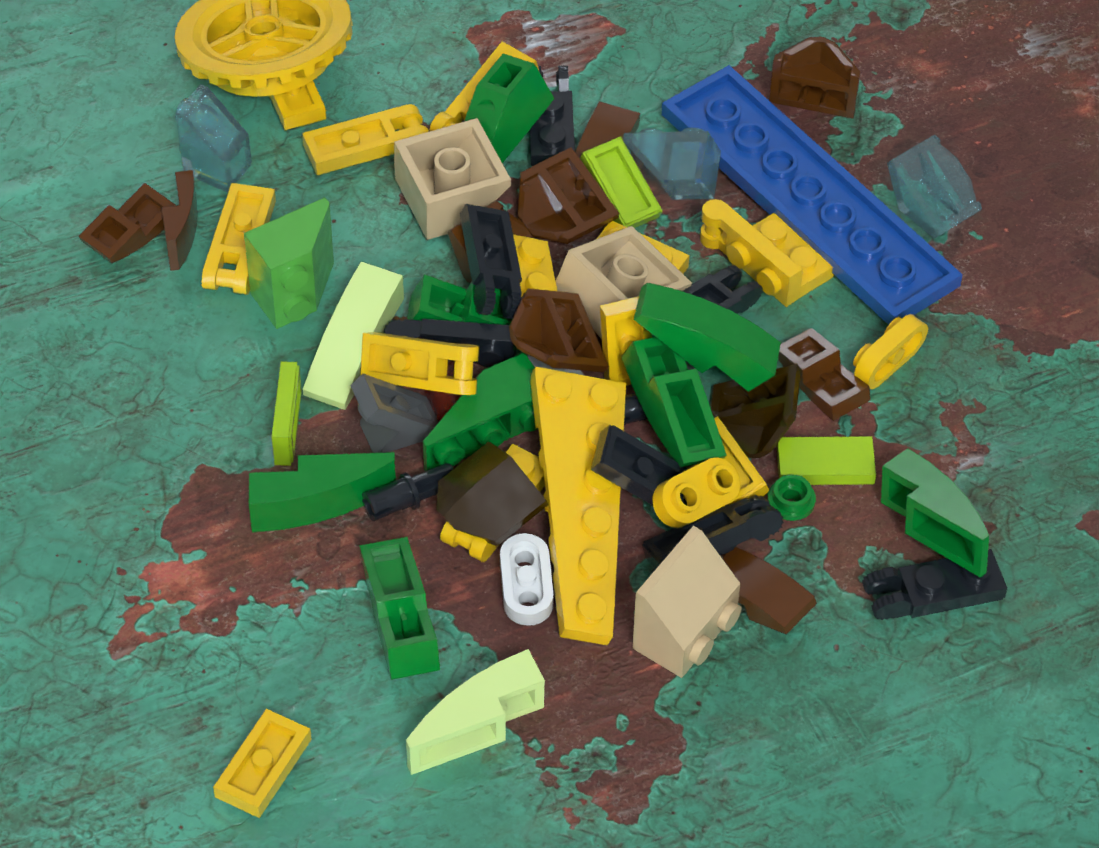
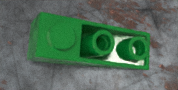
[464,54,555,163]
[423,353,539,471]

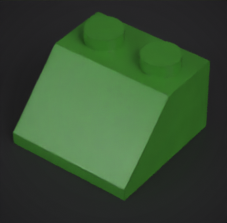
[244,197,334,329]

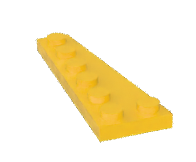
[530,366,626,645]

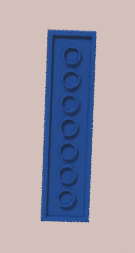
[661,65,963,325]

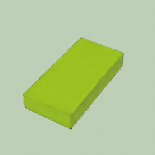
[580,136,663,228]
[272,361,302,466]
[776,436,876,485]

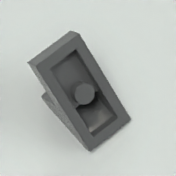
[350,374,439,453]

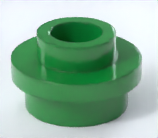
[767,474,816,521]

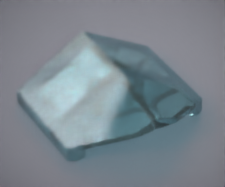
[887,135,982,239]

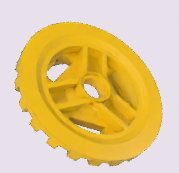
[175,0,353,97]

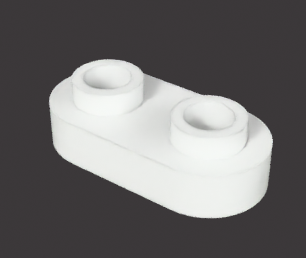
[500,533,553,626]

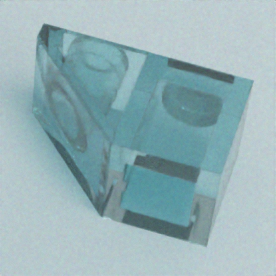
[175,84,252,193]
[623,127,721,200]

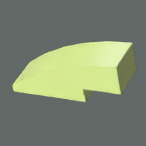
[303,262,404,410]
[406,649,545,775]

